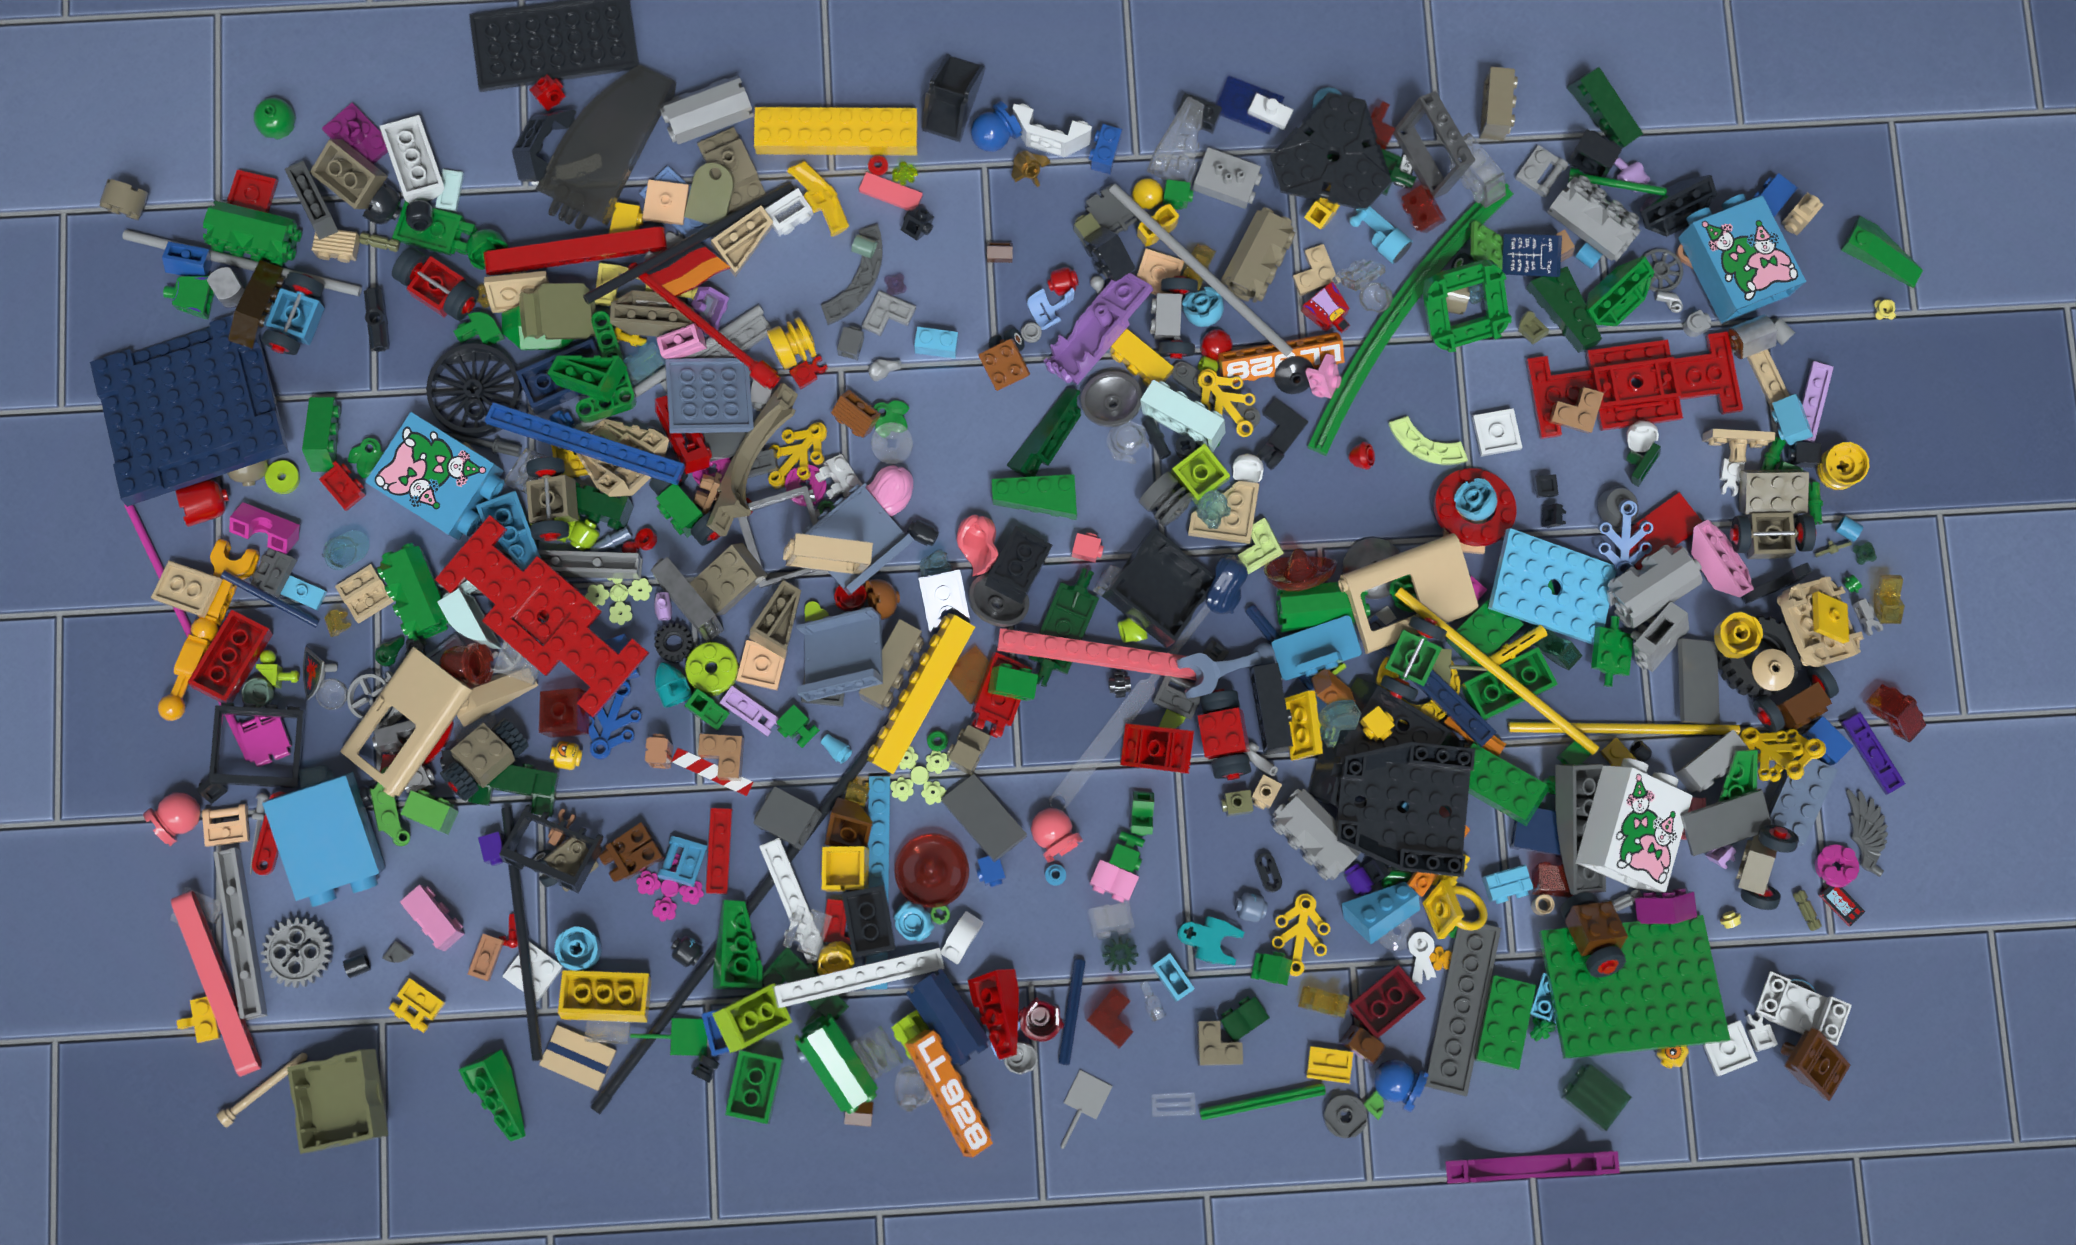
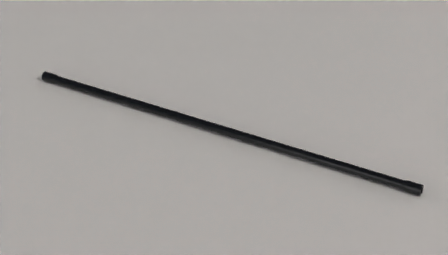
[590,719,889,1114]

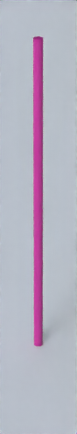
[124,505,249,761]

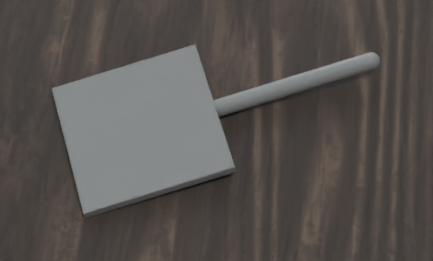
[1061,1070,1113,1149]

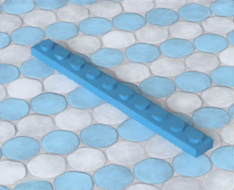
[866,776,890,990]

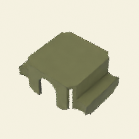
[519,283,596,340]

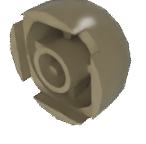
[227,460,268,486]

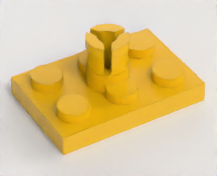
[1285,691,1328,761]

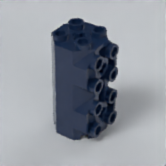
[906,969,990,1067]

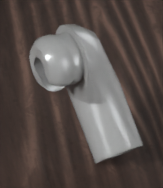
[1655,291,1683,313]

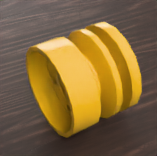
[767,317,817,370]
[1817,442,1869,490]

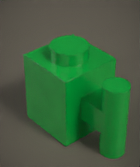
[776,704,820,748]
[1109,831,1145,873]
[1250,951,1292,986]

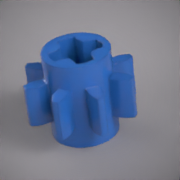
[549,411,575,428]

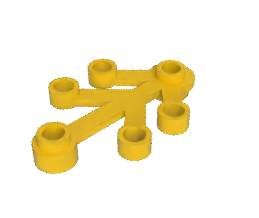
[1198,369,1256,437]
[768,422,827,489]
[1740,727,1804,781]
[1757,729,1826,782]
[1271,894,1330,977]

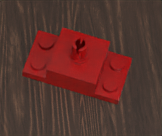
[1120,723,1194,774]

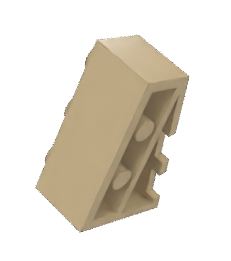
[711,206,773,277]

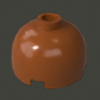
[864,579,900,620]

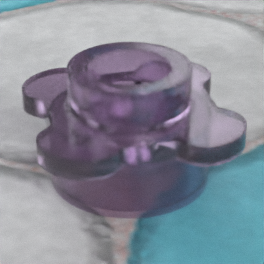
[884,274,907,296]

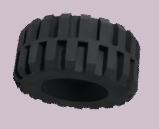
[1717,615,1802,698]

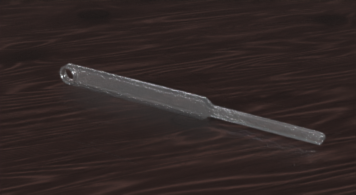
[1049,604,1211,811]

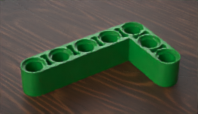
[575,311,637,423]

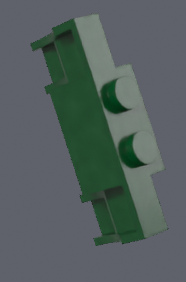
[468,762,559,817]
[762,947,849,1025]

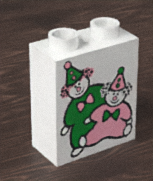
[1575,758,1693,893]

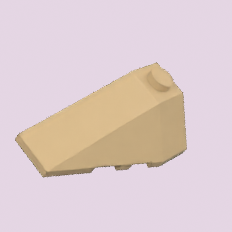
[457,668,538,727]

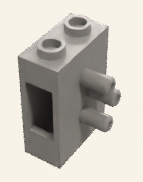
[1193,147,1263,209]
[1631,602,1689,673]

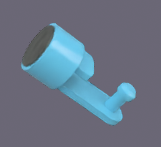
[1350,207,1413,264]

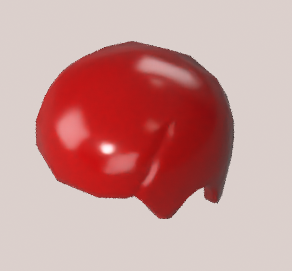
[1200,329,1233,362]
[833,585,867,612]

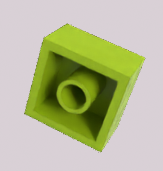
[1171,444,1230,505]

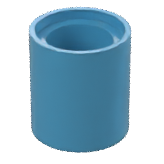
[1575,242,1603,269]
[1835,516,1864,542]

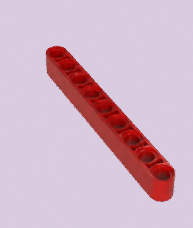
[484,227,667,275]

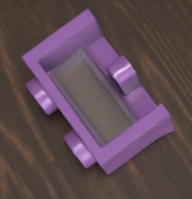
[691,287,729,335]

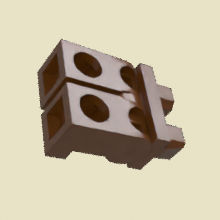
[599,822,665,883]

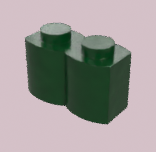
[1220,996,1270,1043]

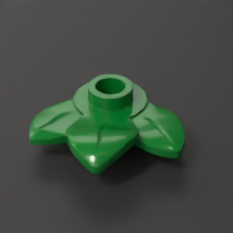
[873,400,909,439]
[348,438,384,479]

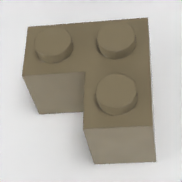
[947,725,991,776]
[1197,1021,1243,1066]

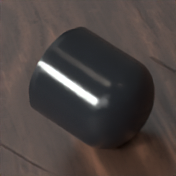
[1630,741,1652,762]

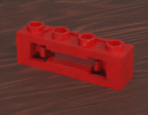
[655,395,712,474]

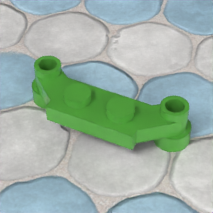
[370,767,410,847]

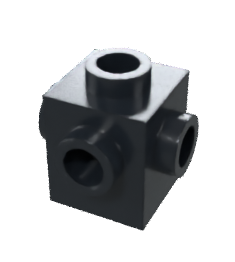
[900,206,934,241]

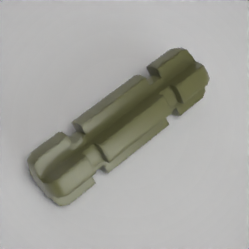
[359,232,400,252]
[1793,890,1822,931]

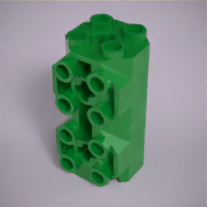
[203,200,302,267]
[377,543,451,641]
[1276,582,1370,633]
[794,1013,878,1114]

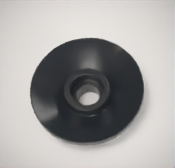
[1274,356,1314,394]

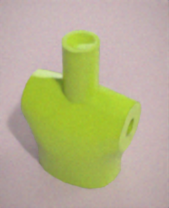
[1118,618,1148,643]

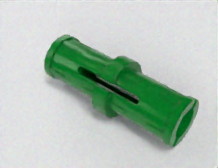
[1760,437,1786,470]
[1808,482,1823,525]

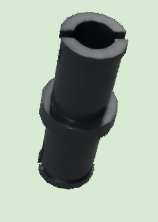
[1142,418,1172,460]

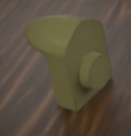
[1518,311,1549,344]

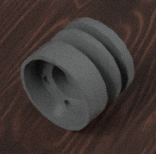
[1138,471,1194,527]

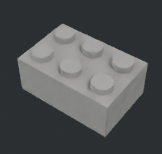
[1674,730,1750,793]

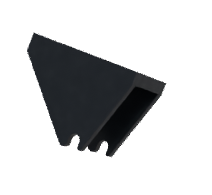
[922,54,985,142]

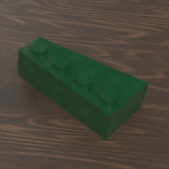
[1566,67,1643,148]
[1526,266,1602,353]
[554,476,634,530]

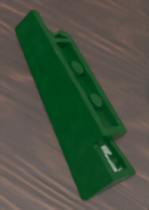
[1007,388,1081,477]

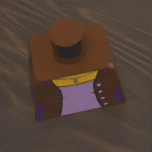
[1339,1025,1385,1067]

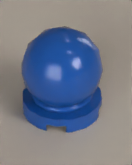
[970,101,1022,152]
[1374,1059,1429,1112]

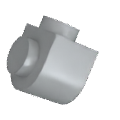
[1683,310,1711,337]

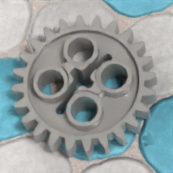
[261,918,333,988]

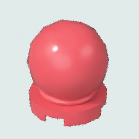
[143,792,201,846]
[1031,808,1083,863]

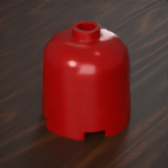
[175,480,229,527]

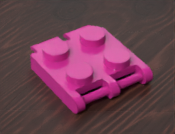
[236,716,292,768]

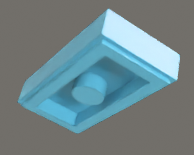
[280,575,327,611]

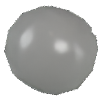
[1003,1041,1038,1075]

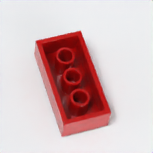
[187,609,273,703]

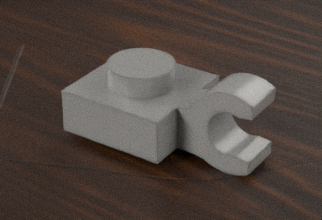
[1852,598,1883,636]

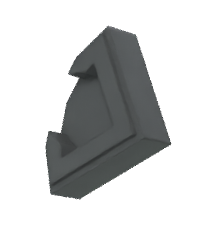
[382,941,414,963]

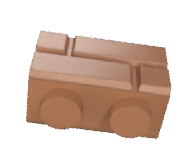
[645,734,673,769]

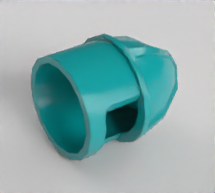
[655,662,692,708]

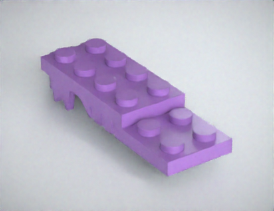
[1044,273,1153,385]

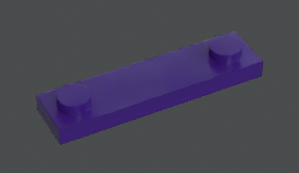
[1841,712,1906,795]

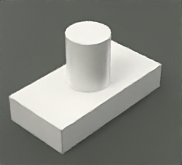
[1248,93,1293,130]

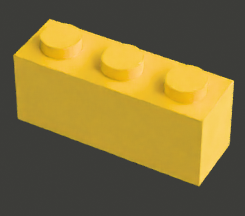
[1110,329,1174,387]

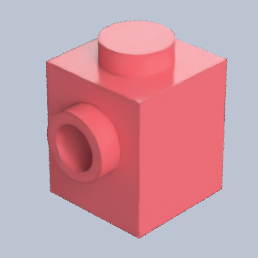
[1072,533,1104,563]

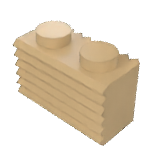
[312,230,360,263]

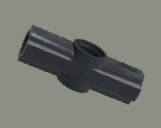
[364,288,389,352]

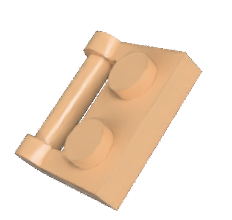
[202,803,250,847]

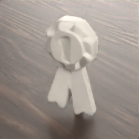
[1408,932,1436,984]

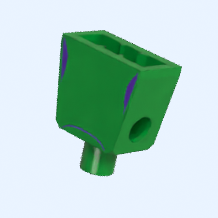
[163,276,214,320]

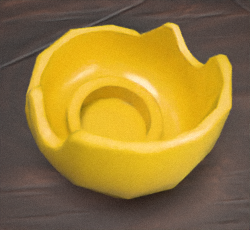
[1132,178,1164,209]

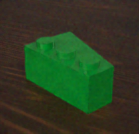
[548,356,627,403]

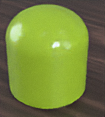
[1198,356,1219,372]

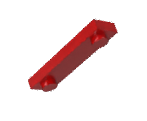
[706,808,733,894]

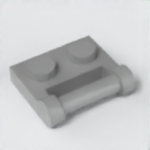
[1515,145,1568,197]

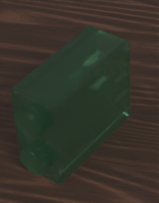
[1561,1064,1632,1131]

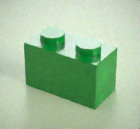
[988,664,1038,701]

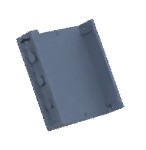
[801,483,914,595]
[796,607,883,702]

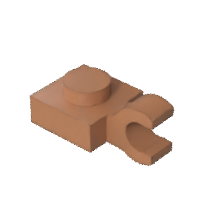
[548,809,576,847]

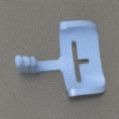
[1027,288,1074,330]

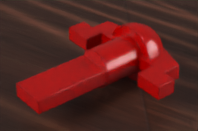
[499,914,518,948]

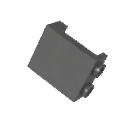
[753,786,822,850]

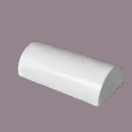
[380,115,444,203]

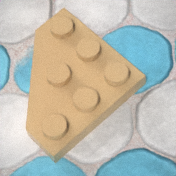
[1188,481,1259,544]

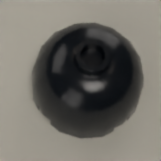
[363,183,401,225]

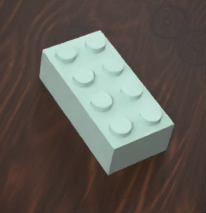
[1140,380,1226,453]

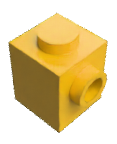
[1360,706,1395,742]

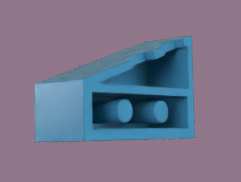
[1341,882,1420,944]

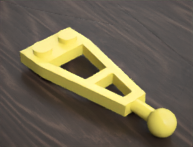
[595,263,698,306]

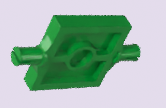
[1591,616,1633,687]

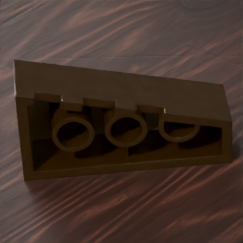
[228,260,285,349]

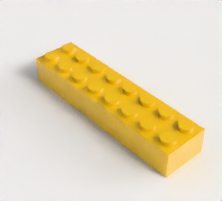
[754,107,918,155]

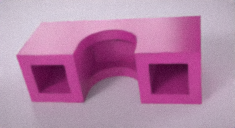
[229,502,300,555]

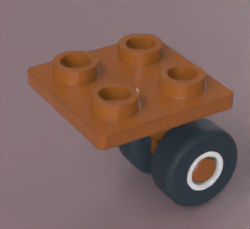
[979,328,1030,391]

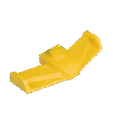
[787,161,849,237]

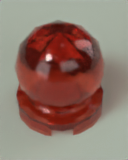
[438,643,494,685]

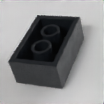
[842,885,896,959]

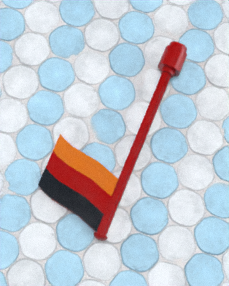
[628,241,781,390]

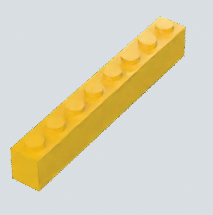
[867,613,975,775]

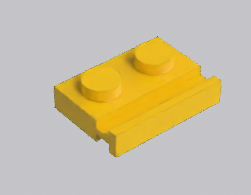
[1306,1046,1353,1084]

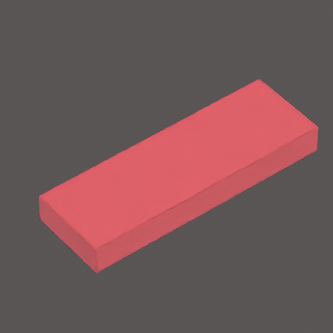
[859,172,923,211]

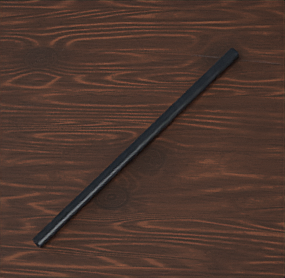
[583,182,794,304]
[501,807,543,1061]

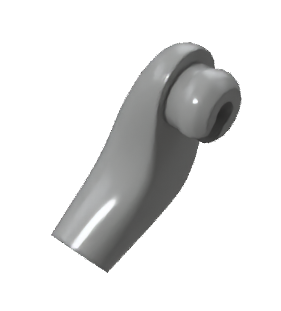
[1245,742,1278,776]

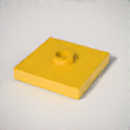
[1812,591,1849,644]

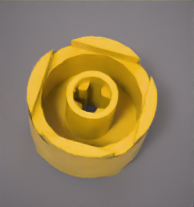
[1714,612,1763,658]

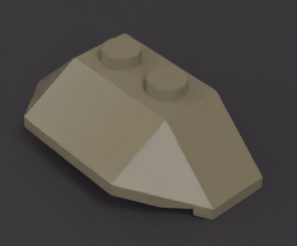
[610,290,694,337]

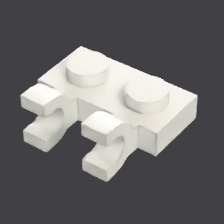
[815,454,862,499]

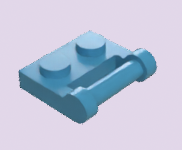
[657,836,707,887]

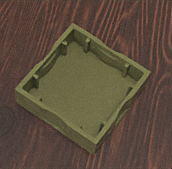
[287,1049,389,1154]

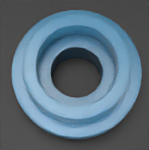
[1045,864,1066,886]

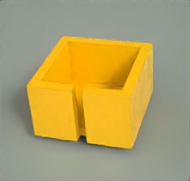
[822,846,869,892]

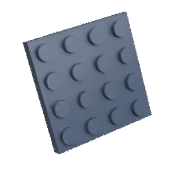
[665,358,754,433]

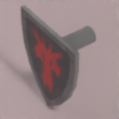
[303,647,337,700]

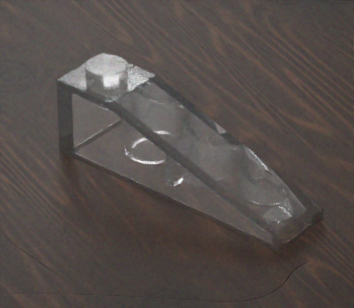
[1147,97,1204,187]

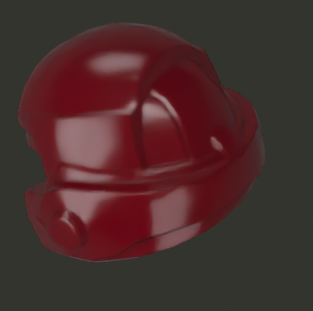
[1018,998,1064,1042]

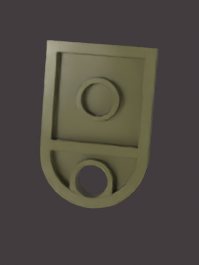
[684,162,735,225]

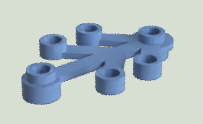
[1597,499,1653,577]

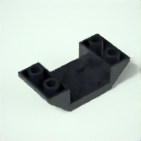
[512,109,577,182]

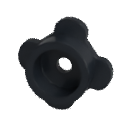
[405,638,427,656]

